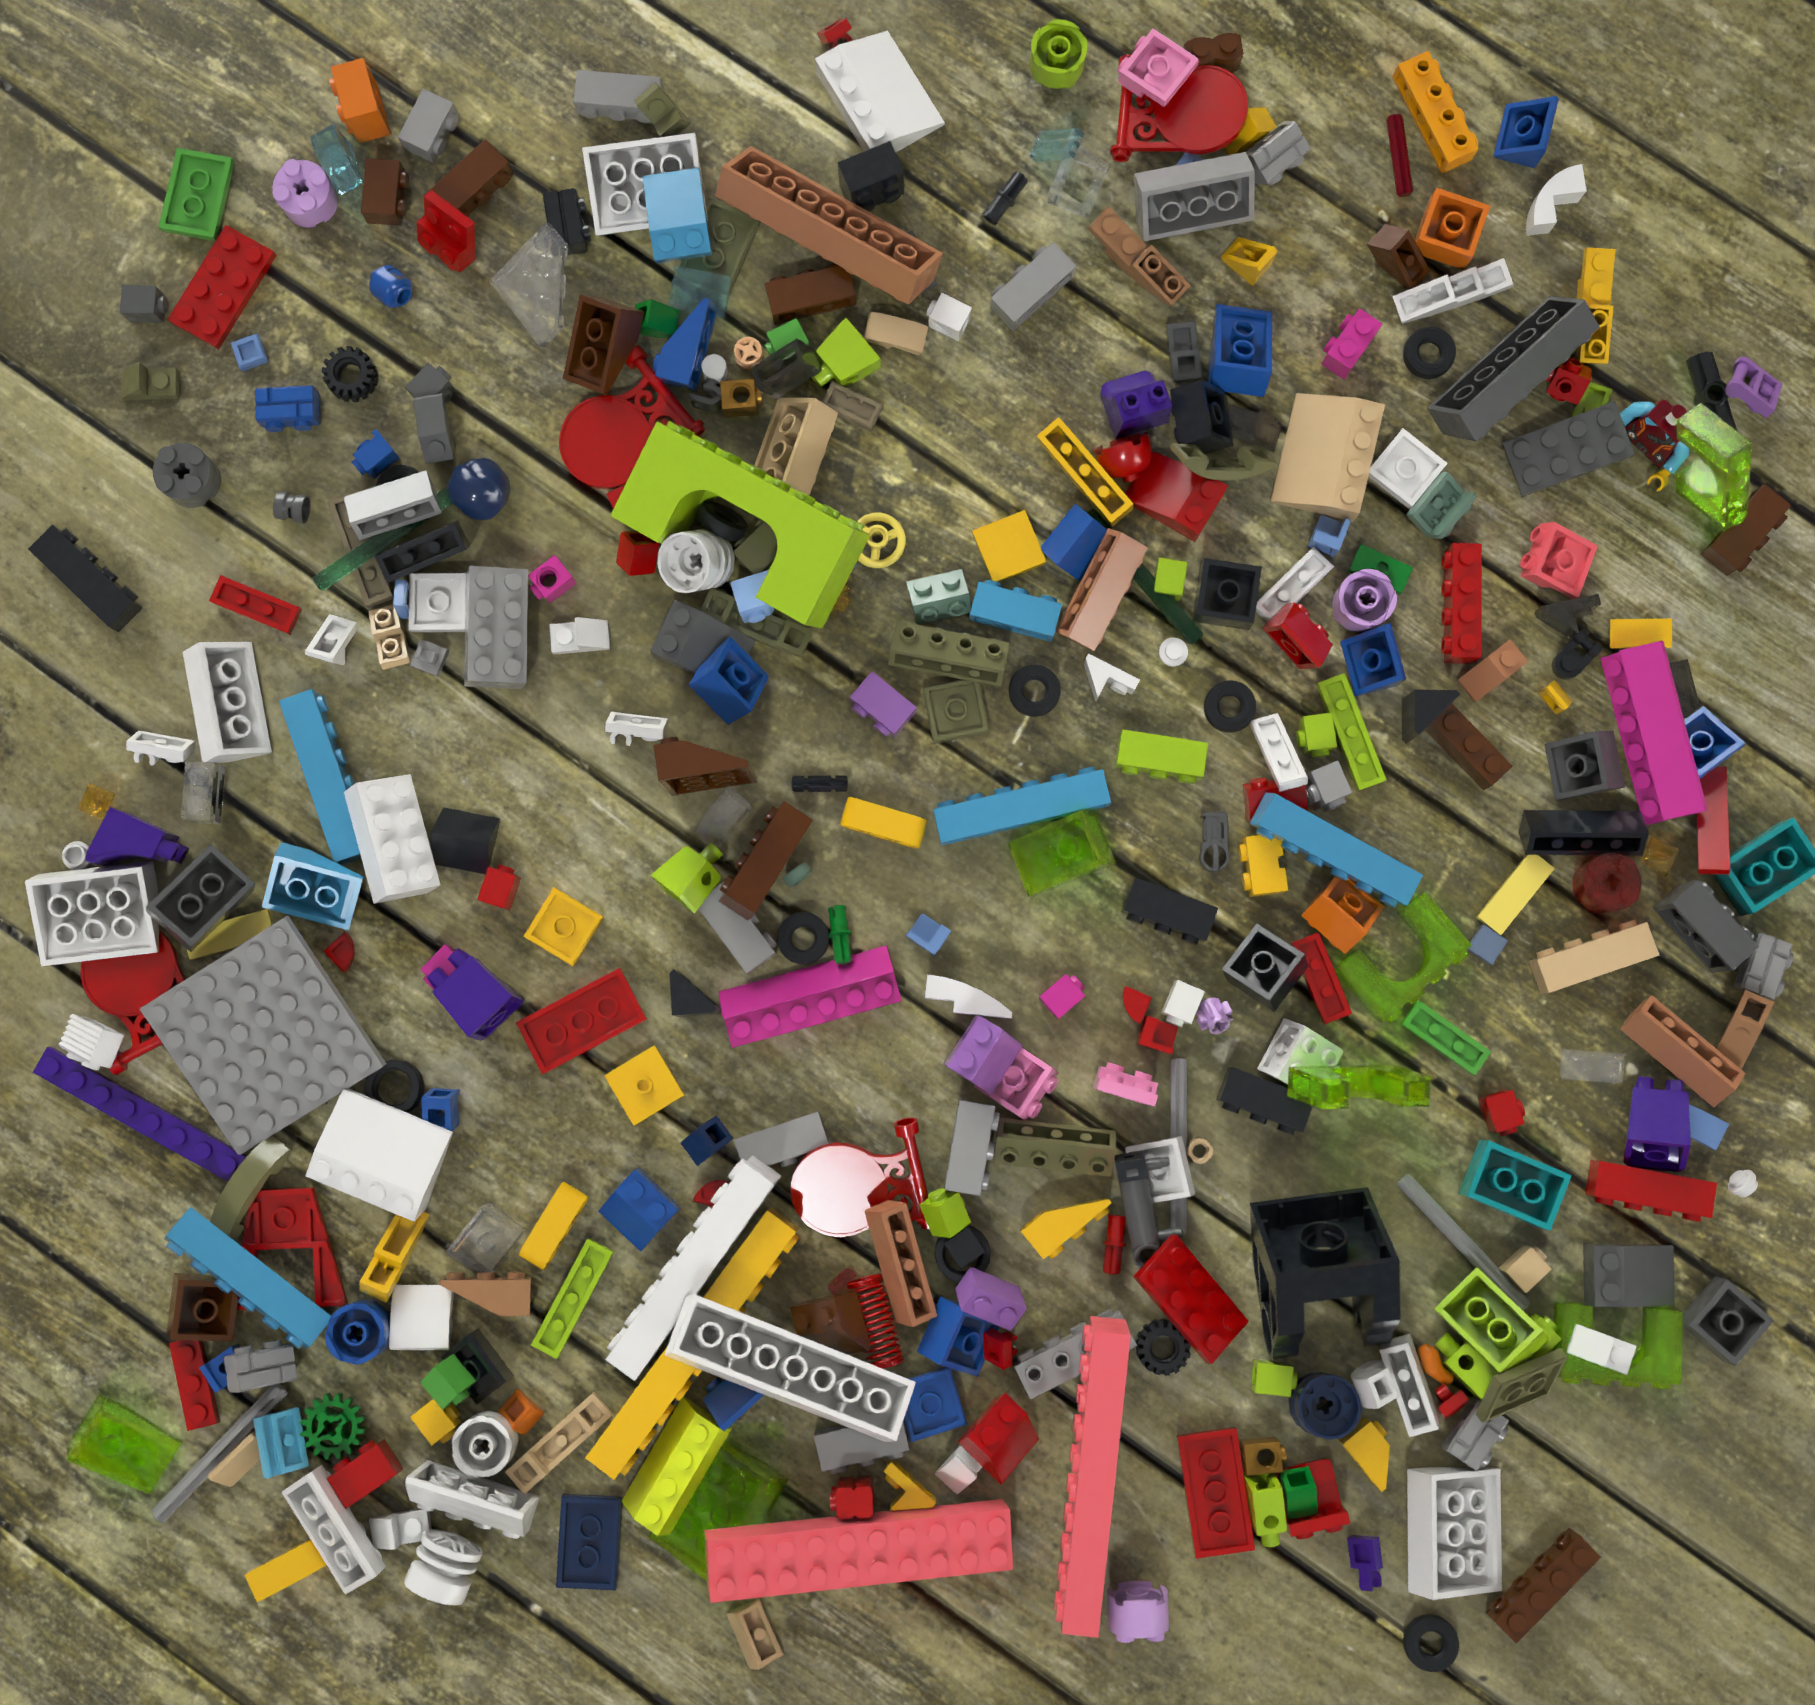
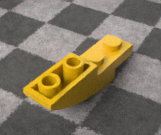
[1577,247,1616,364]

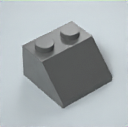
[1545,731,1625,800]

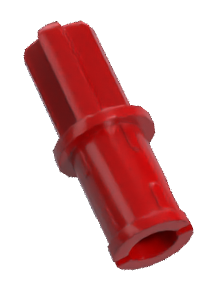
[1103,1214,1126,1275]

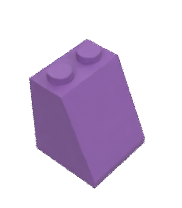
[944,1015,1023,1095]

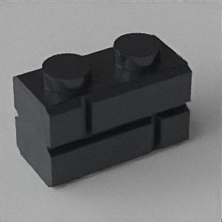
[543,188,591,257]

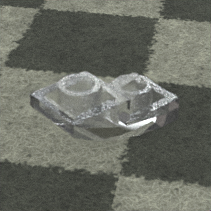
[1560,1049,1625,1083]

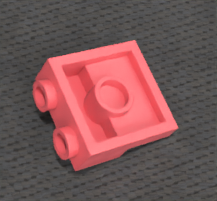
[1520,521,1598,599]

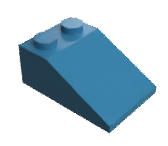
[642,168,713,264]
[262,842,363,930]

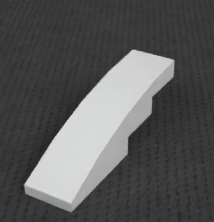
[1393,258,1514,324]

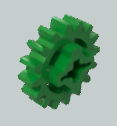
[300,1392,367,1460]

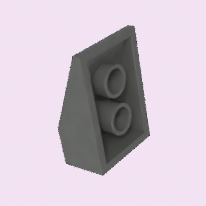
[650,599,756,676]
[1583,1243,1675,1307]

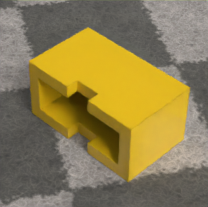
[1238,835,1288,897]

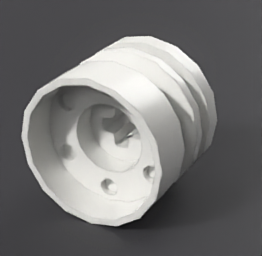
[657,528,735,593]
[404,1529,483,1605]

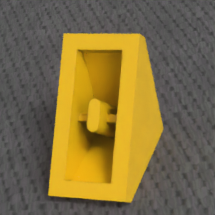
[1224,107,1277,155]
[1220,237,1277,286]

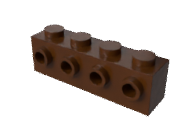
[719,801,813,920]
[1485,1528,1602,1644]

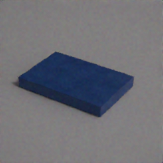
[556,1494,622,1591]

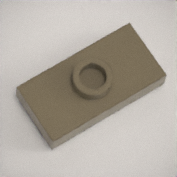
[822,381,883,432]

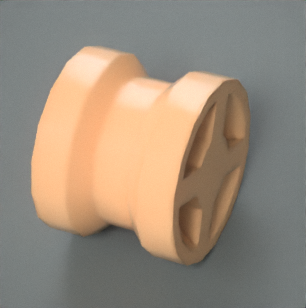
[734,337,763,370]

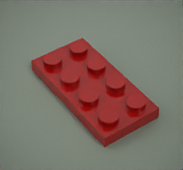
[167,225,277,350]
[516,968,648,1075]
[1133,1234,1249,1364]
[1176,1427,1255,1559]

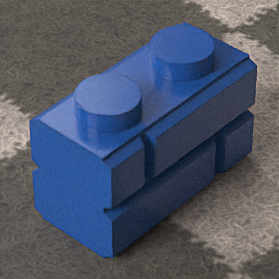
[255,385,321,432]

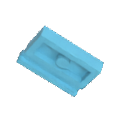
[253,1407,309,1478]

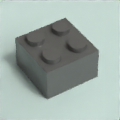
[1677,1277,1774,1366]

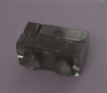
[752,338,822,400]

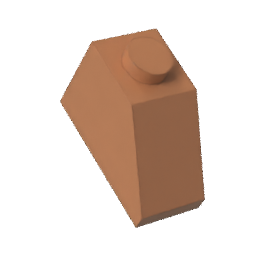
[1457,639,1529,702]

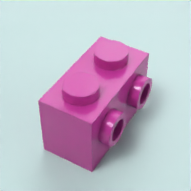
[1321,308,1383,380]

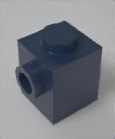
[680,1115,734,1166]

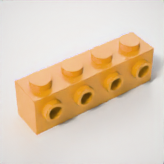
[1392,51,1479,174]

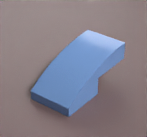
[1689,1104,1729,1150]

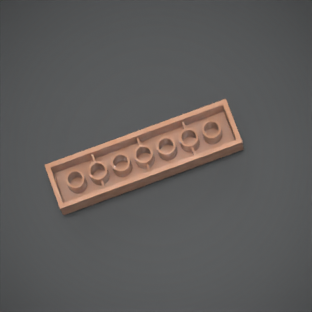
[715,146,943,304]

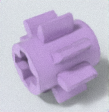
[1196,998,1233,1034]

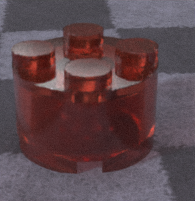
[1572,853,1642,914]

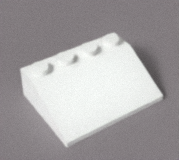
[815,31,945,153]
[582,133,708,236]
[25,861,159,966]
[306,1088,453,1222]
[405,1460,540,1539]
[1407,1467,1502,1600]

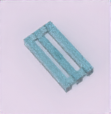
[1029,128,1084,162]

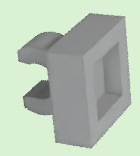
[410,639,449,677]

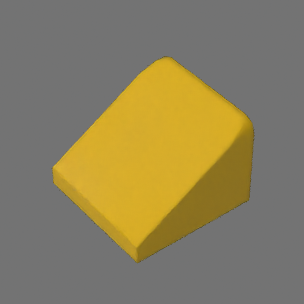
[1538,680,1572,714]

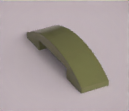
[1170,443,1278,481]
[700,588,814,657]
[210,1135,293,1242]

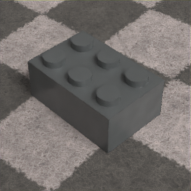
[146,844,255,952]
[1652,880,1759,973]

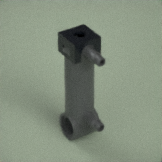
[1114,1150,1183,1269]

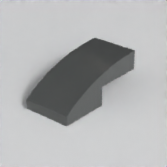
[1166,321,1202,381]

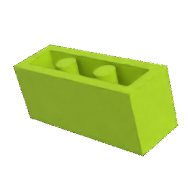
[1115,729,1208,784]

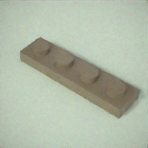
[328,491,394,608]

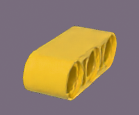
[839,797,928,849]
[518,1181,589,1271]

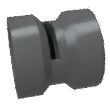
[273,491,311,524]

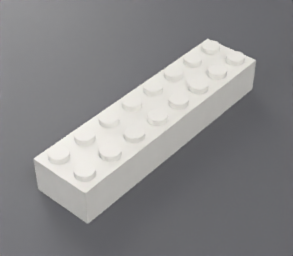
[606,1155,781,1381]
[664,1294,916,1442]

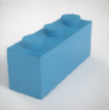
[969,580,1062,642]

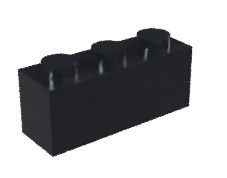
[374,520,470,583]
[1121,878,1218,945]
[1216,1067,1315,1135]

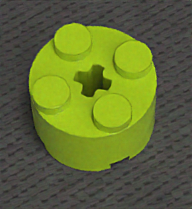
[1029,19,1088,89]

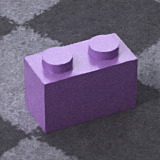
[850,671,917,738]
[955,1266,1027,1331]

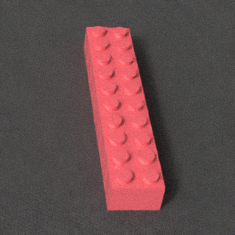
[1054,1316,1131,1638]
[705,1499,1013,1603]

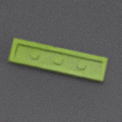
[1316,673,1386,792]
[531,1238,615,1359]

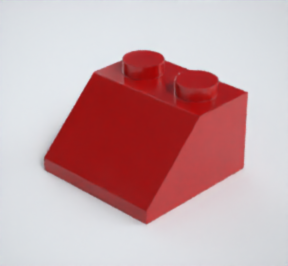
[1262,602,1333,669]
[958,1393,1039,1485]

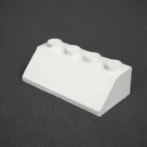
[183,642,272,763]
[282,1465,386,1594]

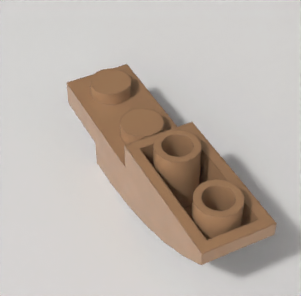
[1087,206,1191,307]

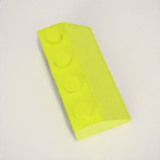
[622,1396,732,1536]

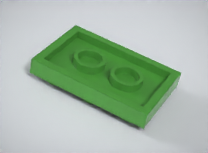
[158,148,235,241]

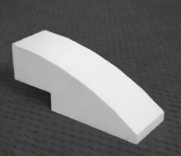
[925,974,1012,1019]

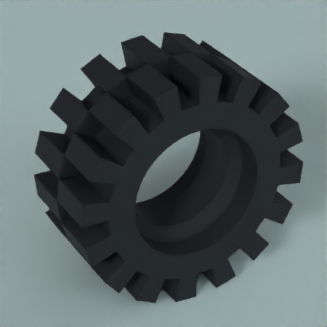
[322,346,378,402]
[1135,1319,1191,1376]

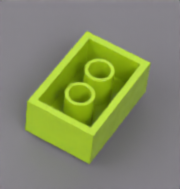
[1434,1267,1549,1374]

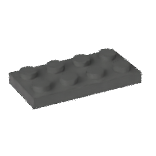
[1502,401,1635,498]

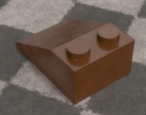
[563,294,644,395]

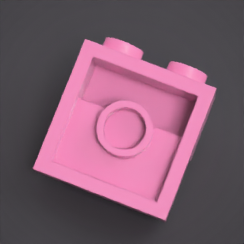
[1117,29,1199,107]
[974,1048,1059,1120]
[1093,1062,1158,1106]

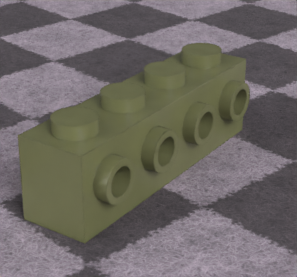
[888,621,1010,687]
[993,1117,1116,1177]

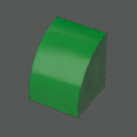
[635,299,679,338]
[1279,1466,1318,1519]

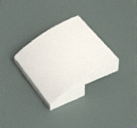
[389,1285,454,1350]

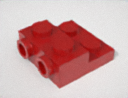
[417,190,475,273]

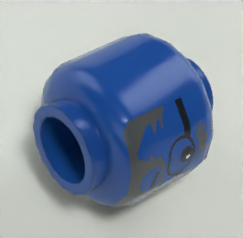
[369,265,412,308]

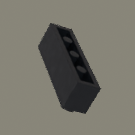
[28,525,143,632]
[1518,810,1649,856]

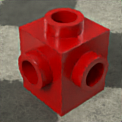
[1545,358,1592,405]

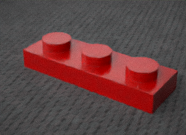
[209,575,302,635]
[1290,932,1352,1025]
[169,1340,220,1431]

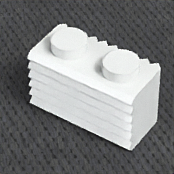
[58,1014,124,1070]

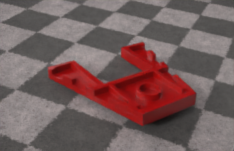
[237,1187,348,1310]

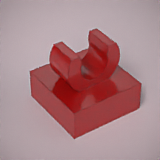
[816,18,852,49]
[983,1328,1017,1370]
[1435,1384,1469,1421]

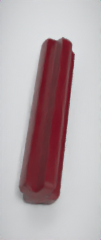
[1386,114,1413,197]

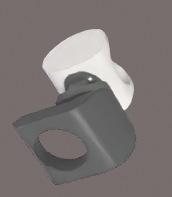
[689,354,728,413]

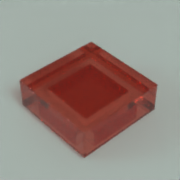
[827,1265,857,1295]

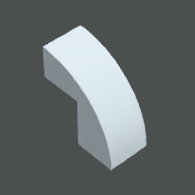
[1526,164,1586,236]
[1351,1359,1399,1409]

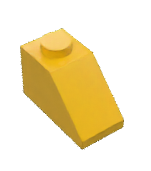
[1337,1417,1390,1492]

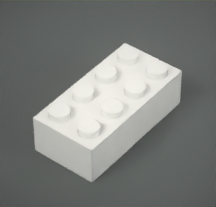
[344,774,441,904]

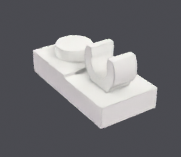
[605,712,668,746]
[126,730,195,766]

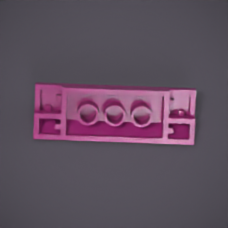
[1600,641,1708,825]
[718,946,902,1048]

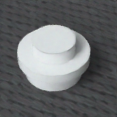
[1159,638,1188,667]
[62,841,90,870]
[1728,1170,1758,1198]

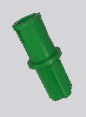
[828,905,852,964]

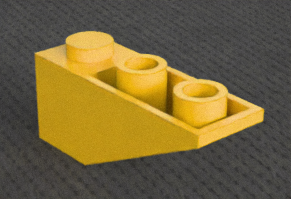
[1019,1198,1112,1260]

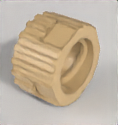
[1187,1138,1213,1164]

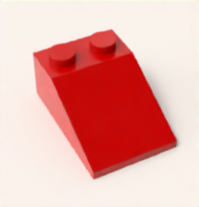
[1125,451,1228,542]

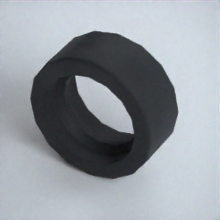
[364,1060,425,1113]
[935,1225,991,1282]

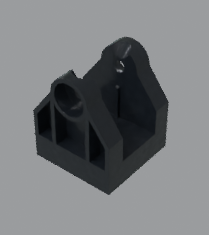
[1250,1187,1401,1359]

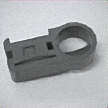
[1199,812,1230,873]

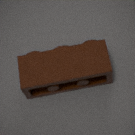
[423,139,513,218]
[765,263,856,325]
[1700,483,1791,576]
[1425,703,1513,790]

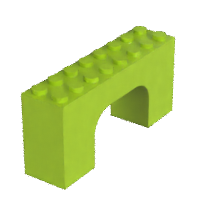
[610,421,870,628]

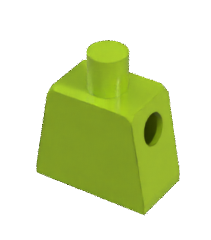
[810,318,881,388]
[651,843,723,914]
[1434,1332,1499,1399]
[1244,1472,1287,1547]

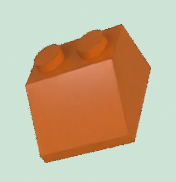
[1301,876,1385,954]

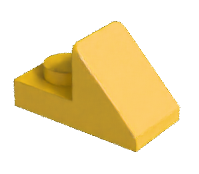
[883,1459,936,1510]

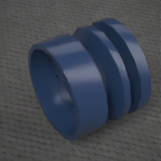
[1288,1372,1361,1440]

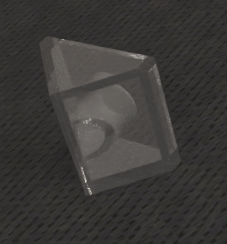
[445,1202,526,1272]

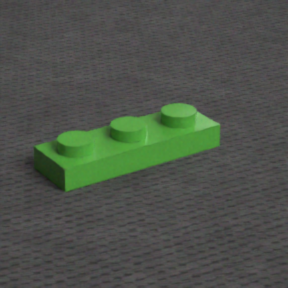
[1400,1000,1491,1076]

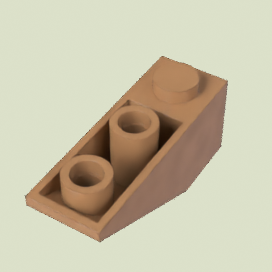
[1716,990,1774,1070]
[439,1272,531,1316]

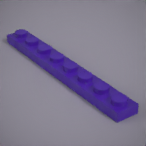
[32,1047,247,1181]

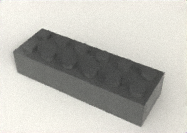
[1427,296,1600,441]

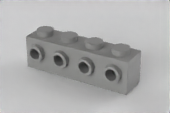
[1013,1309,1137,1399]

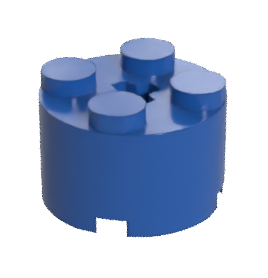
[325,1300,390,1364]

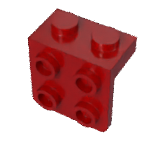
[1275,1458,1350,1539]

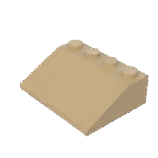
[1270,393,1385,522]

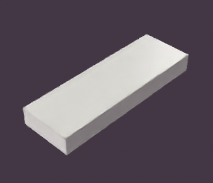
[1256,547,1334,622]
[1250,713,1308,792]

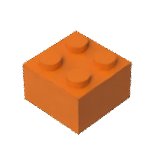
[329,58,391,143]
[1415,187,1490,270]

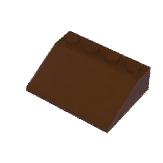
[653,737,757,796]

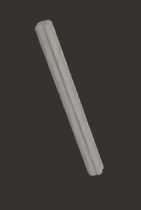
[1170,1058,1187,1235]
[1397,1174,1530,1311]
[152,1384,288,1523]

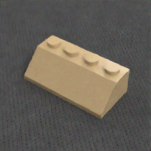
[754,397,838,495]

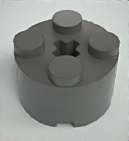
[153,443,221,508]

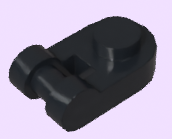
[1551,628,1604,680]

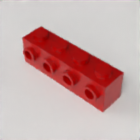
[1441,543,1482,664]

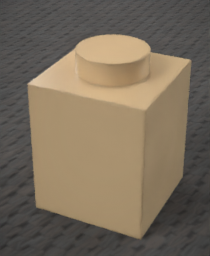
[1499,1245,1552,1294]

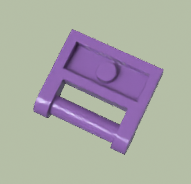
[1725,357,1783,418]

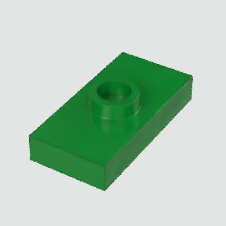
[1347,544,1413,595]

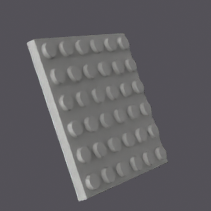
[140,916,386,1155]

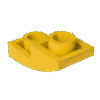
[1610,619,1672,649]

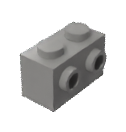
[1306,761,1352,812]

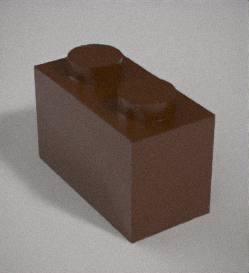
[361,158,409,226]

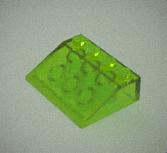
[648,1440,789,1581]

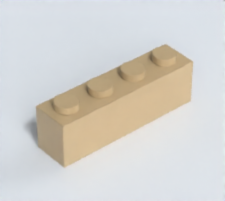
[1529,919,1659,994]

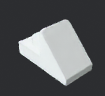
[305,614,357,665]
[549,617,610,655]
[1084,653,1140,701]
[1566,1324,1636,1375]
[935,1445,982,1494]
[369,1508,432,1550]

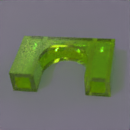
[1676,403,1752,532]
[1334,892,1472,1023]
[1287,1065,1431,1109]
[1553,1301,1683,1389]

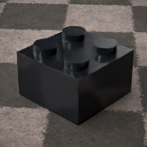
[837,141,904,212]
[1170,380,1234,454]
[1192,558,1262,630]
[1222,924,1309,1012]

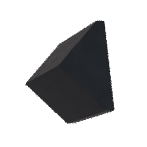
[1402,690,1460,743]
[431,807,501,875]
[669,969,722,1017]
[441,1328,514,1405]

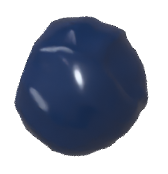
[447,458,510,521]

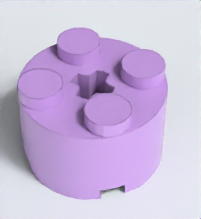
[272,159,338,228]
[1332,569,1397,633]
[1107,1581,1169,1643]

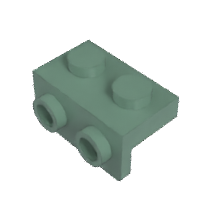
[1406,472,1477,539]
[906,569,971,625]

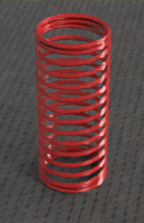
[846,1274,904,1369]

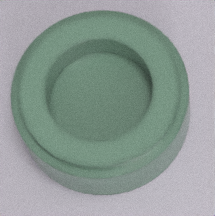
[783,862,812,888]

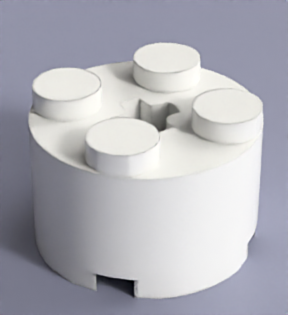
[452,1410,519,1477]

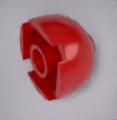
[1094,432,1152,482]

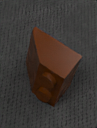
[167,1273,238,1341]
[790,1291,871,1354]

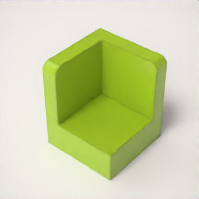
[1154,557,1188,601]

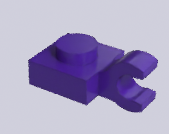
[1347,1535,1383,1592]

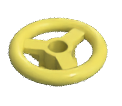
[858,512,906,568]

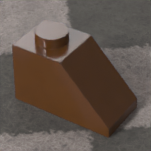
[1367,224,1430,290]

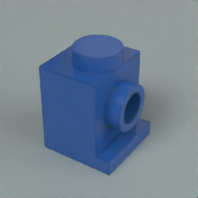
[351,429,400,479]
[421,1088,460,1131]
[199,1343,240,1393]

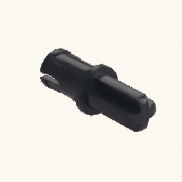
[982,172,1028,226]

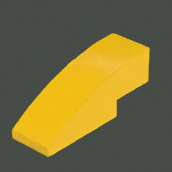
[359,1212,429,1303]
[245,1539,327,1602]

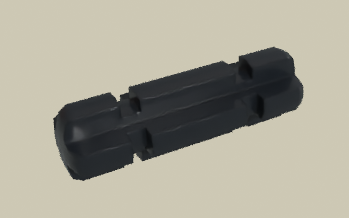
[791,775,848,792]

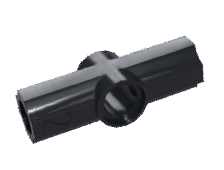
[1686,351,1738,441]

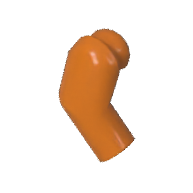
[1418,1344,1454,1386]

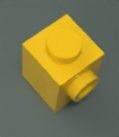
[410,1399,461,1446]

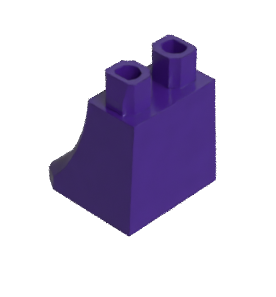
[1100,370,1172,440]
[85,807,189,866]
[427,948,524,1041]
[1623,1076,1691,1172]

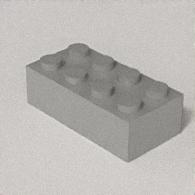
[1134,152,1255,241]
[464,566,528,689]

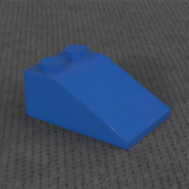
[653,298,718,391]
[1208,304,1272,397]

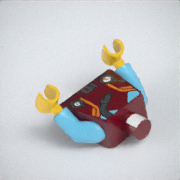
[1620,399,1692,491]

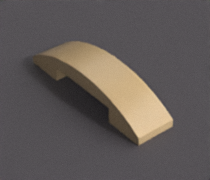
[505,1392,613,1495]

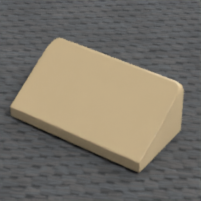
[208,1432,260,1487]
[727,1599,783,1670]

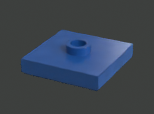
[904,1367,967,1443]

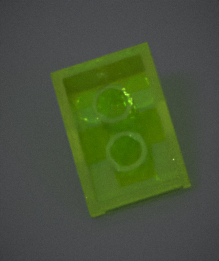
[1008,809,1116,897]
[67,1394,181,1494]

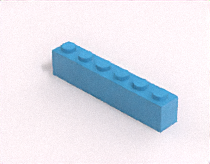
[279,689,361,866]
[933,767,1111,846]
[1249,793,1423,908]
[165,1207,331,1349]

